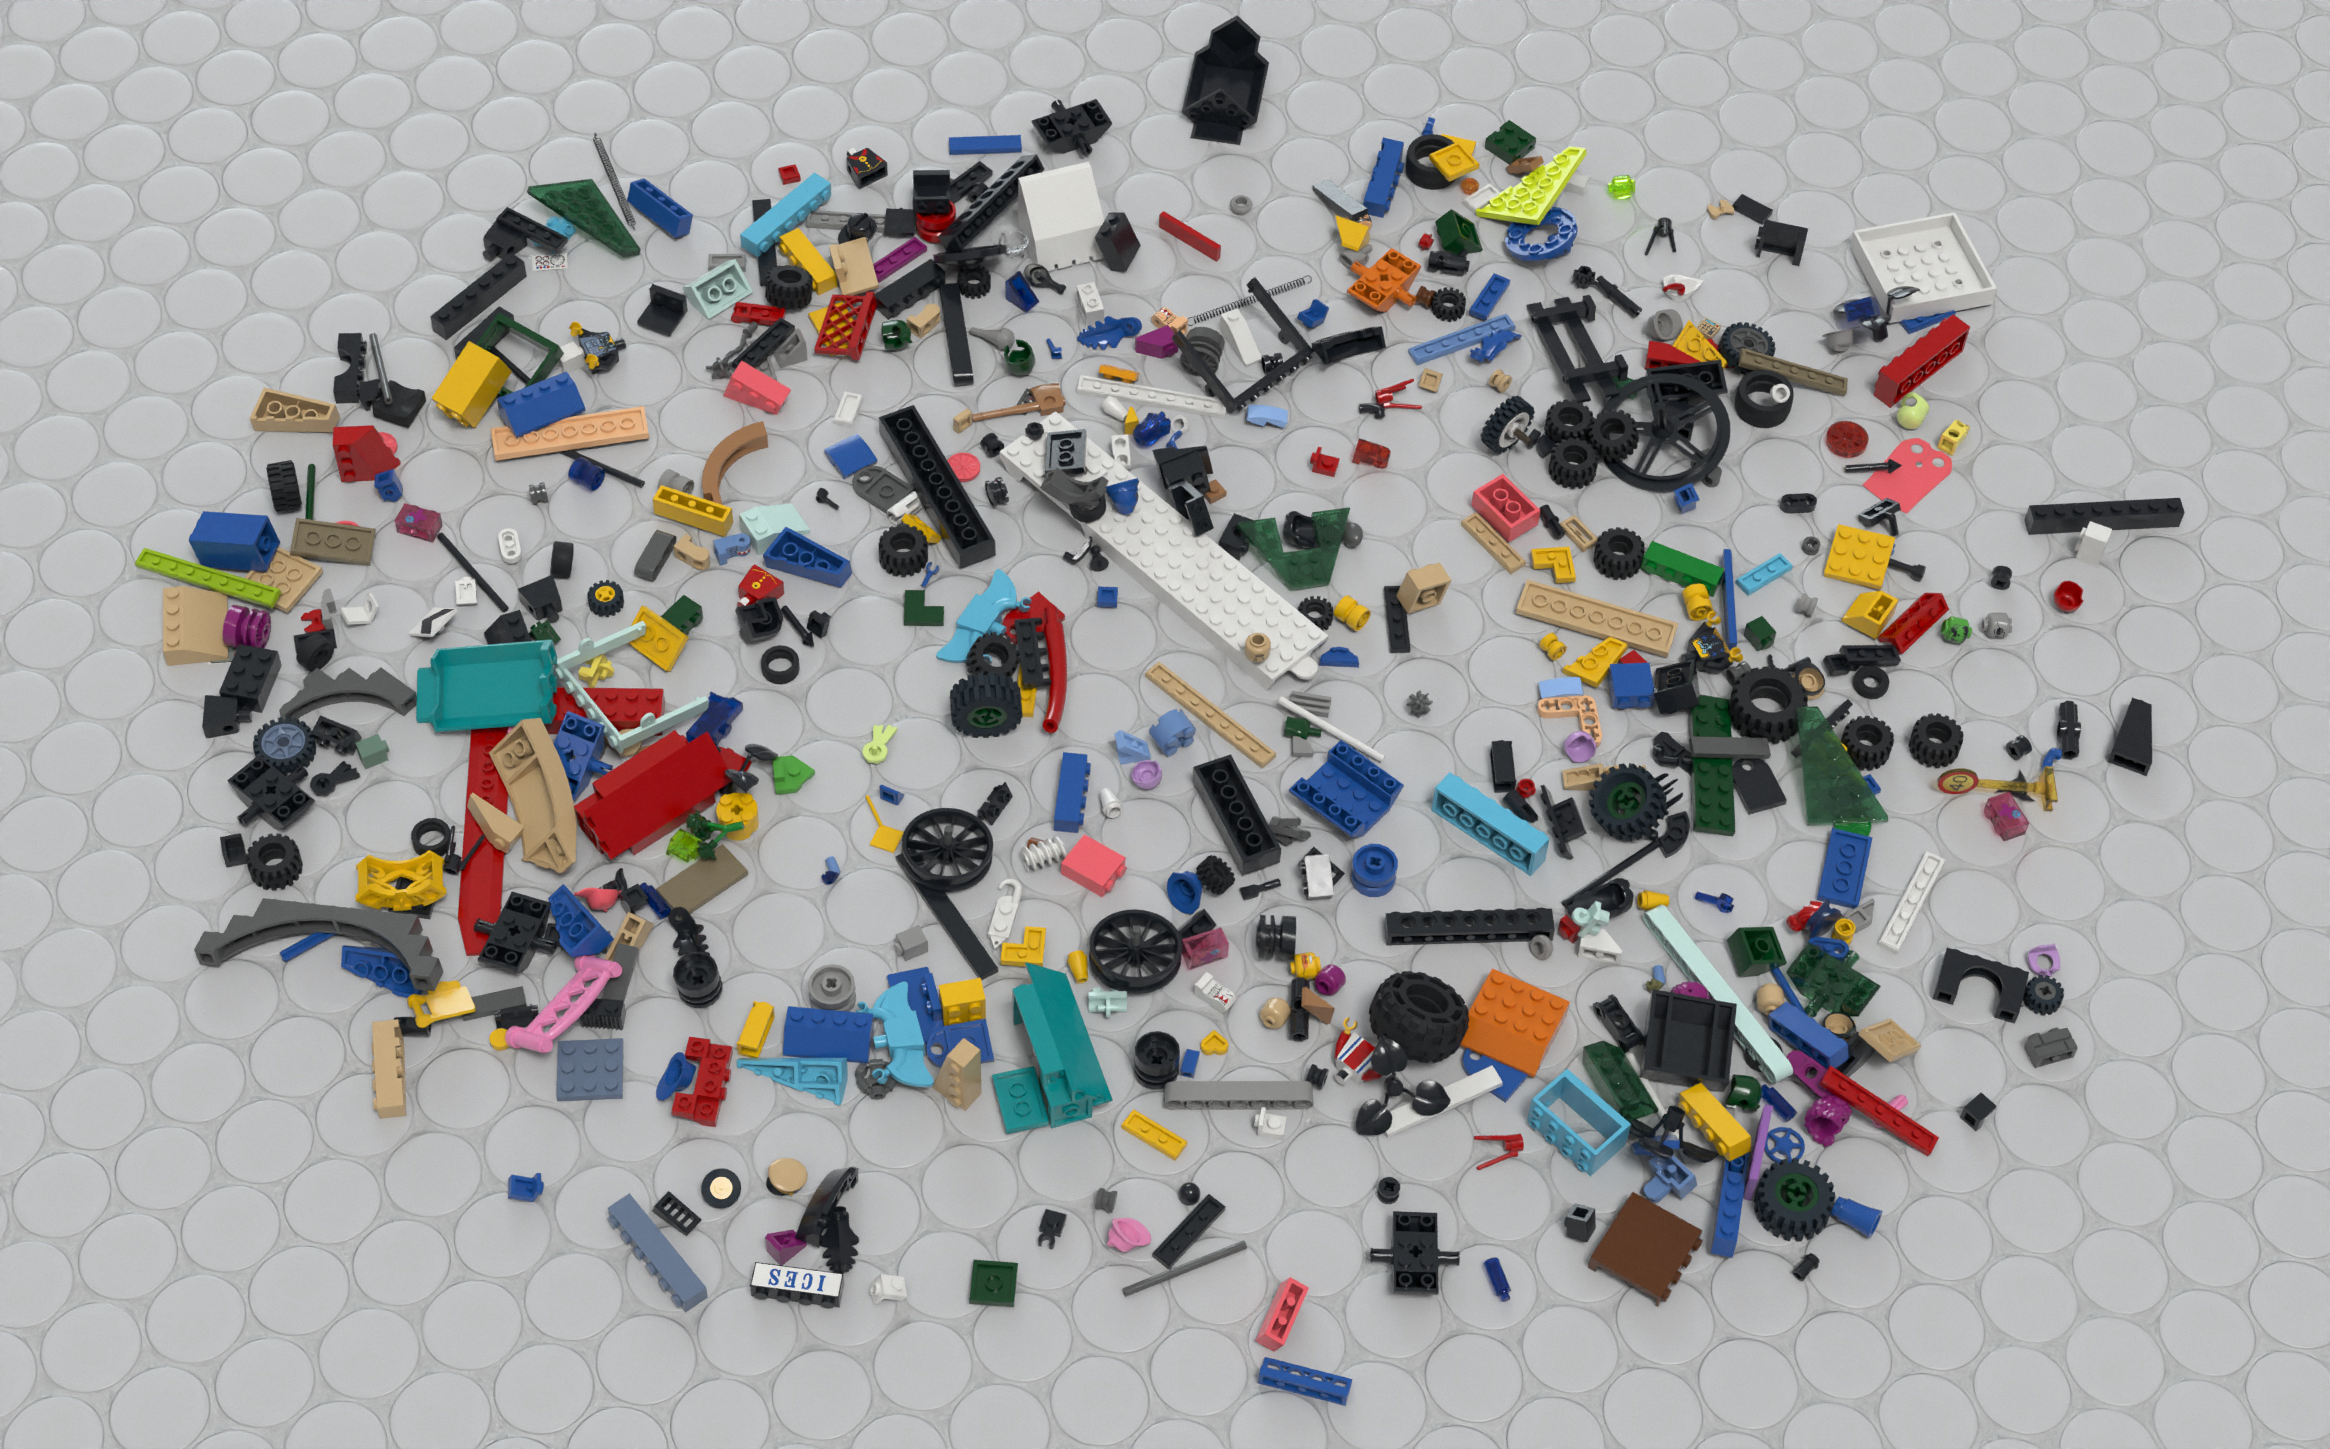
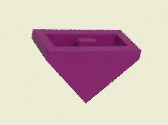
[765,1230,807,1265]

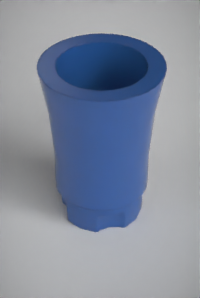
[1831,1196,1882,1238]

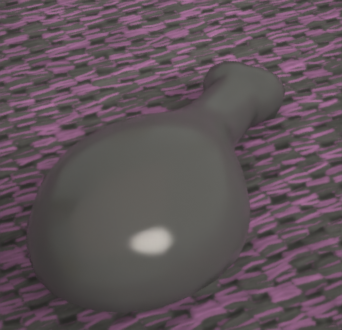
[1336,510,1363,547]

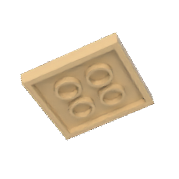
[244,547,323,613]

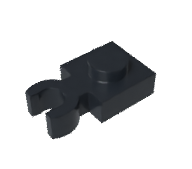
[1823,654,1860,676]
[1038,1209,1067,1250]

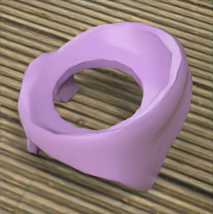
[2028,944,2060,977]

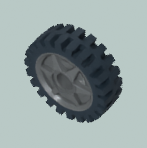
[1718,322,1776,374]

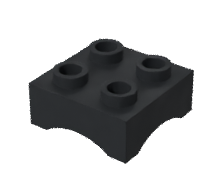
[372,380,426,428]

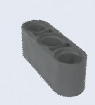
[634,530,677,581]

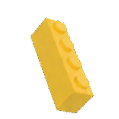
[779,228,838,296]
[653,485,733,537]
[1678,1083,1751,1162]

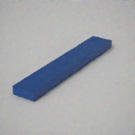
[1721,549,1737,650]

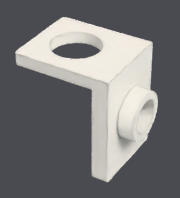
[340,593,379,625]

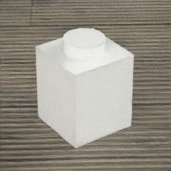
[557,341,585,373]

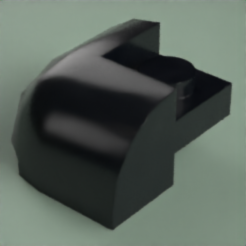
[735,597,783,642]

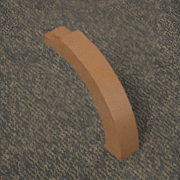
[702,421,768,505]

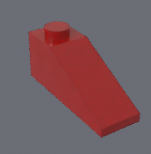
[1645,341,1701,370]

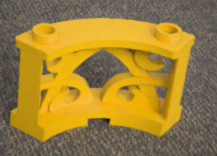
[355,850,446,911]

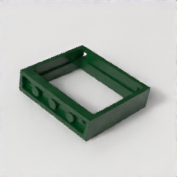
[476,313,564,397]

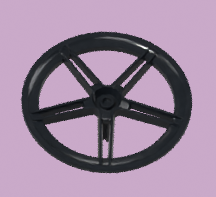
[1601,373,1731,492]

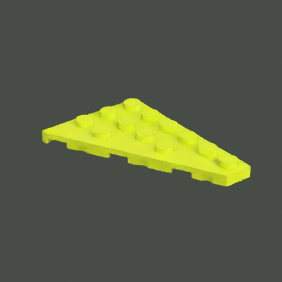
[1475,146,1587,225]

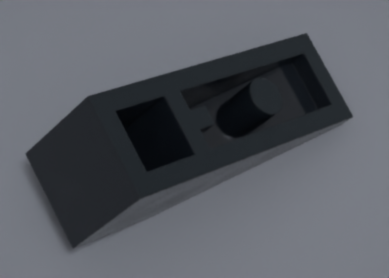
[1826,1031,1876,1090]

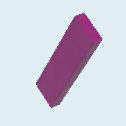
[873,237,927,283]

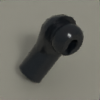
[1359,403,1386,418]

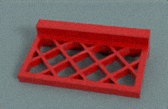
[814,292,877,360]

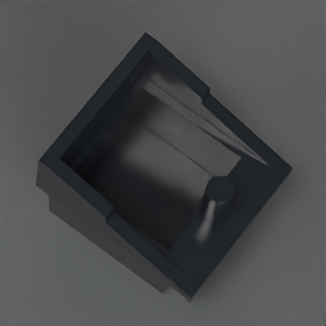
[1152,446,1214,495]

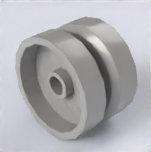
[808,964,856,1012]

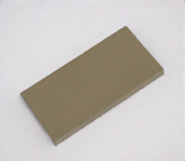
[290,518,376,566]
[656,844,748,920]

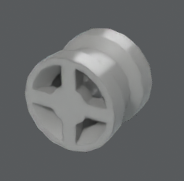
[1796,593,1818,617]

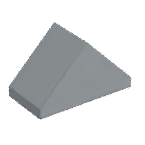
[774,328,808,368]

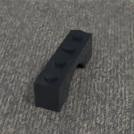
[333,333,367,404]

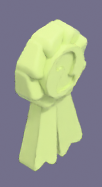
[862,724,897,764]

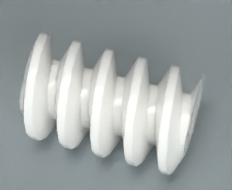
[1021,836,1067,872]

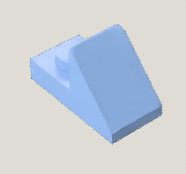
[1114,730,1151,764]

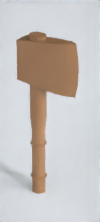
[972,383,1066,422]

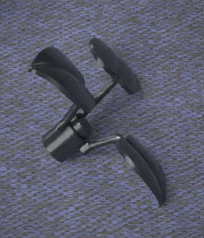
[1833,286,1920,340]
[688,742,778,795]
[1356,1036,1451,1135]
[1623,1106,1719,1163]

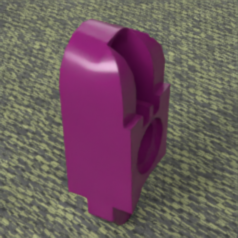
[1786,1051,1836,1098]

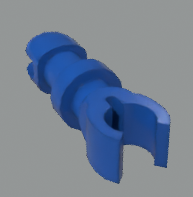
[1422,117,1435,135]

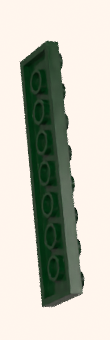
[1690,695,1735,837]

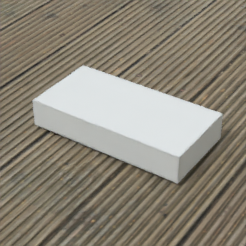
[1462,183,1500,215]
[834,391,863,427]

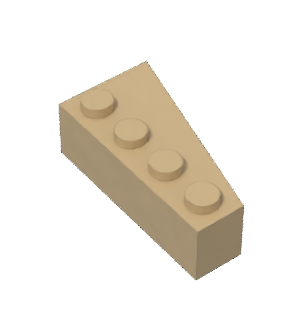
[249,388,340,432]
[371,1019,406,1119]
[932,1038,982,1111]

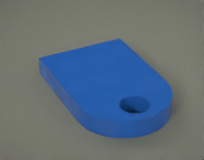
[926,1019,994,1069]
[1462,1048,1529,1103]

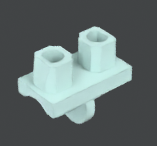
[1572,901,1610,938]
[1089,988,1127,1017]

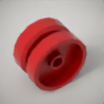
[916,201,956,243]

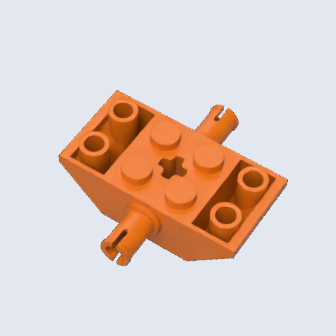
[1347,248,1421,312]

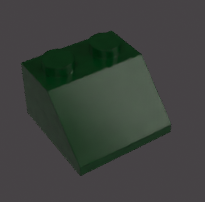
[1435,209,1483,255]
[1727,927,1787,977]

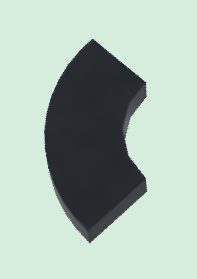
[1657,811,1690,858]

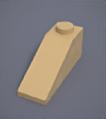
[467,793,524,854]
[605,912,654,961]

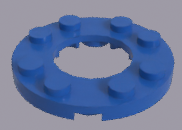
[1505,207,1578,261]

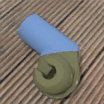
[1646,965,1666,992]

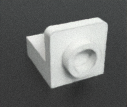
[455,577,477,606]
[1254,1107,1287,1140]

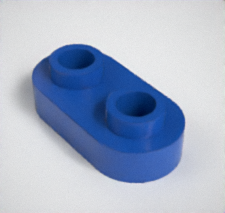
[1806,937,1849,962]

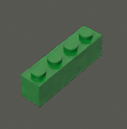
[1641,541,1724,597]

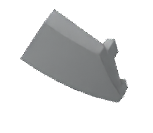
[321,588,337,630]

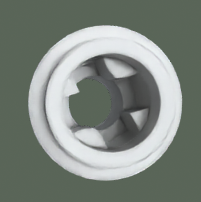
[1101,395,1128,422]
[1099,788,1123,818]

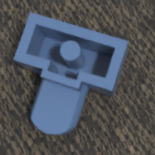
[1644,1155,1697,1203]

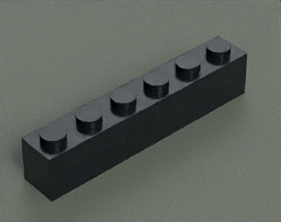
[430,253,527,340]

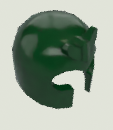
[881,320,912,351]
[1004,340,1035,375]
[1725,1074,1762,1112]

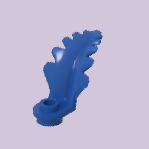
[1077,316,1142,350]
[1470,329,1522,362]

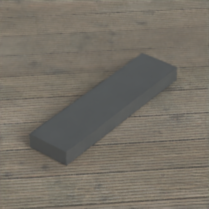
[1689,736,1771,759]

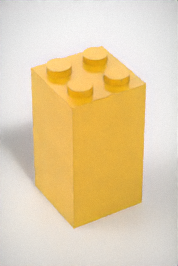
[431,341,512,428]

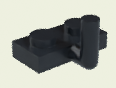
[1858,498,1901,536]

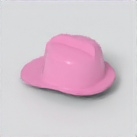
[1107,1218,1151,1252]

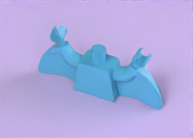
[936,569,1031,664]
[856,981,934,1087]

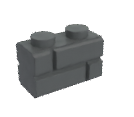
[2025,1027,2078,1068]

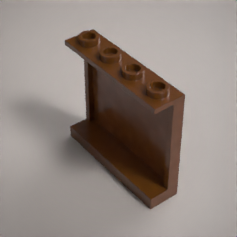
[1588,1192,1703,1307]

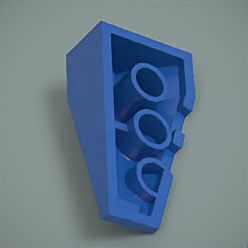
[548,884,614,957]
[341,945,423,998]

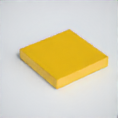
[1429,141,1480,182]

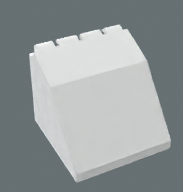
[1018,161,1104,272]

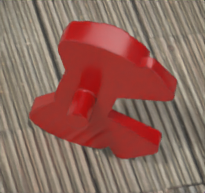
[301,609,326,633]

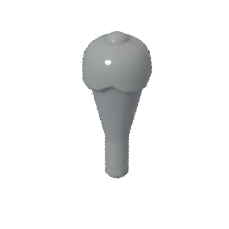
[970,327,1015,350]

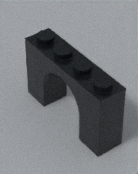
[1932,948,2029,1024]

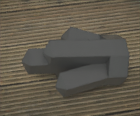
[1269,816,1311,845]

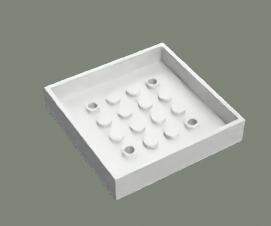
[1850,212,1997,323]

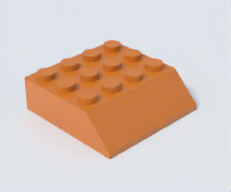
[1460,968,1570,1078]

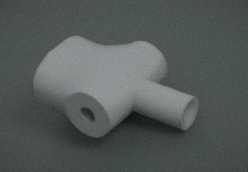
[1339,244,1372,268]

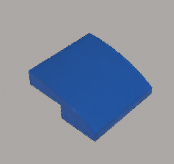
[824,434,878,479]
[1631,1135,1680,1156]

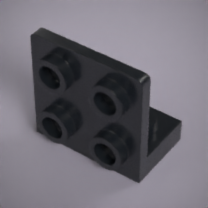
[637,284,688,336]

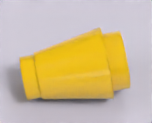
[1637,890,1669,911]
[1067,950,1089,983]

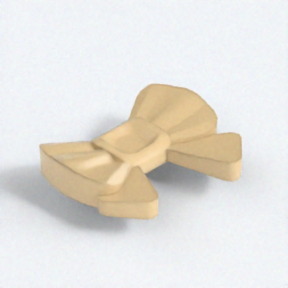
[1708,200,1734,219]

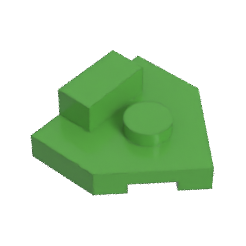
[773,755,815,795]

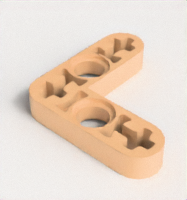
[1537,695,1602,747]

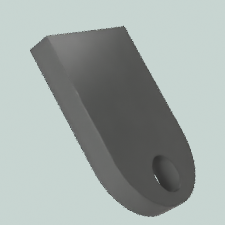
[853,466,914,516]

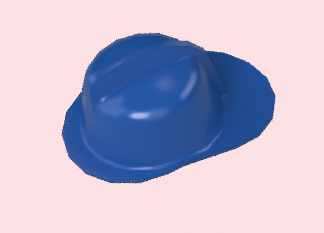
[656,1052,696,1101]

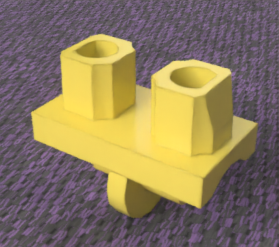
[578,653,615,688]

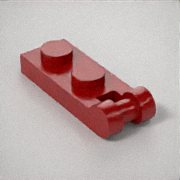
[731,302,786,325]

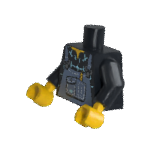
[569,321,626,374]

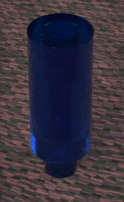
[640,882,671,919]
[1761,1084,1797,1122]
[1484,1257,1511,1302]

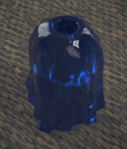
[1133,411,1171,447]

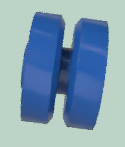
[1351,844,1398,897]

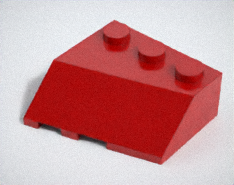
[333,425,401,482]

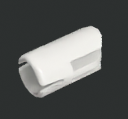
[887,491,923,526]

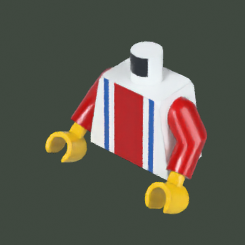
[1334,1017,1382,1085]

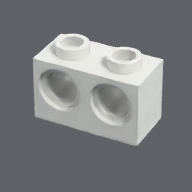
[1076,282,1104,327]

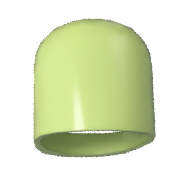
[1897,392,1929,429]

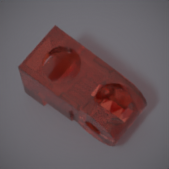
[1352,438,1391,469]

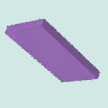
[1743,1104,1773,1201]

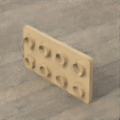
[829,237,879,295]

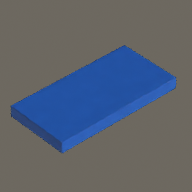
[1817,828,1873,909]

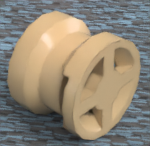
[1489,369,1512,393]

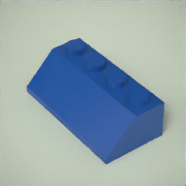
[497,371,586,438]
[783,1006,874,1063]

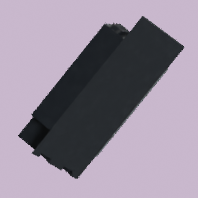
[1182,15,1269,145]

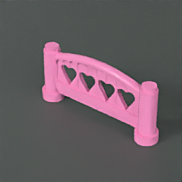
[505,954,622,1053]

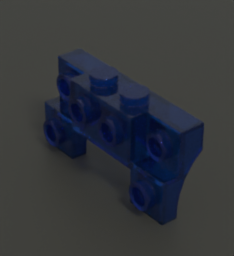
[680,691,743,746]

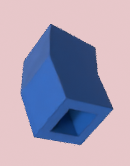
[1181,1049,1200,1079]

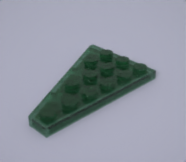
[1796,706,1888,826]

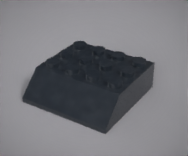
[1639,989,1737,1092]

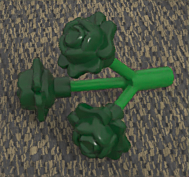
[686,810,744,861]

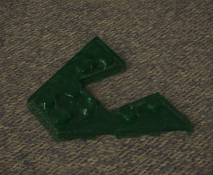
[1236,507,1350,591]

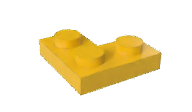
[1530,546,1576,583]
[1001,926,1046,967]

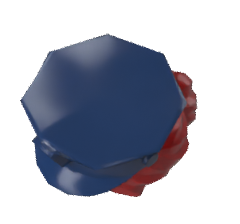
[1786,899,1843,938]

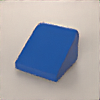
[879,785,904,805]

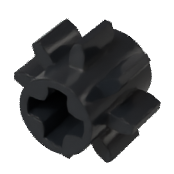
[1572,266,1596,289]

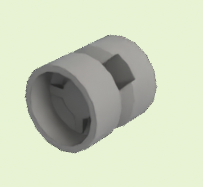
[657,469,694,495]

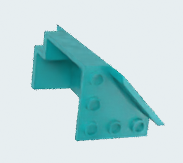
[1012,962,1113,1129]

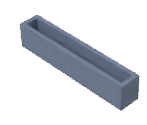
[607,1193,708,1312]

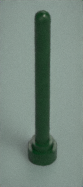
[305,464,316,520]

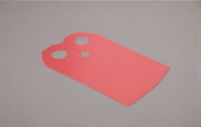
[1863,438,1952,513]

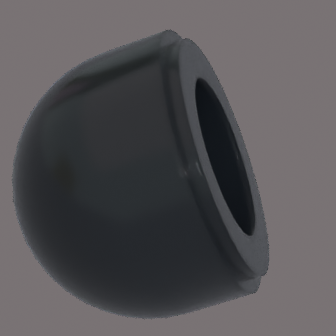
[1178,1182,1201,1206]

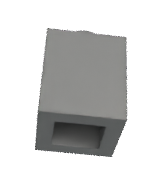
[894,925,928,962]

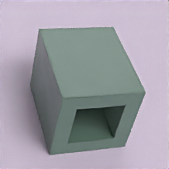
[355,734,390,769]

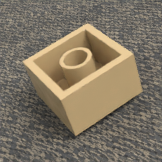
[1396,562,1451,614]

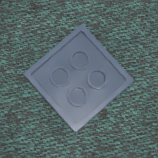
[557,1038,624,1102]

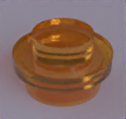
[1461,178,1479,195]

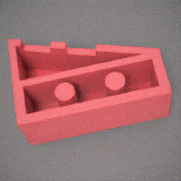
[723,361,791,415]

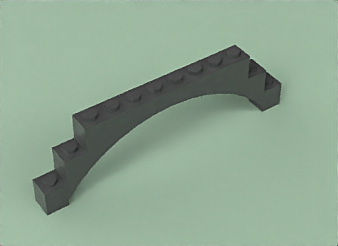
[194,898,443,991]

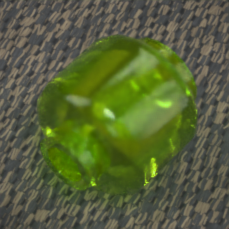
[1608,175,1635,199]

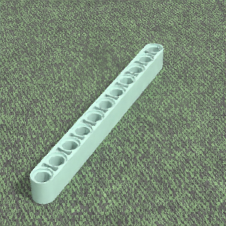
[1643,905,1793,1084]

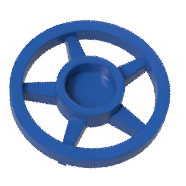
[1764,1127,1805,1164]

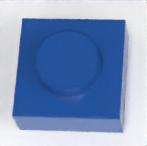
[1097,586,1118,608]

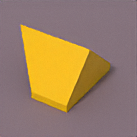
[1335,215,1370,251]

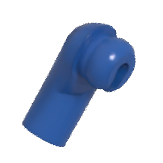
[2041,747,2062,776]

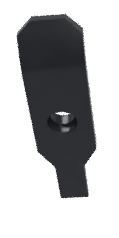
[1653,732,1692,776]

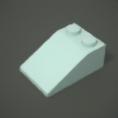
[739,504,810,555]

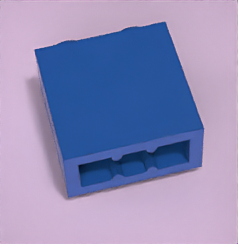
[1608,663,1655,709]

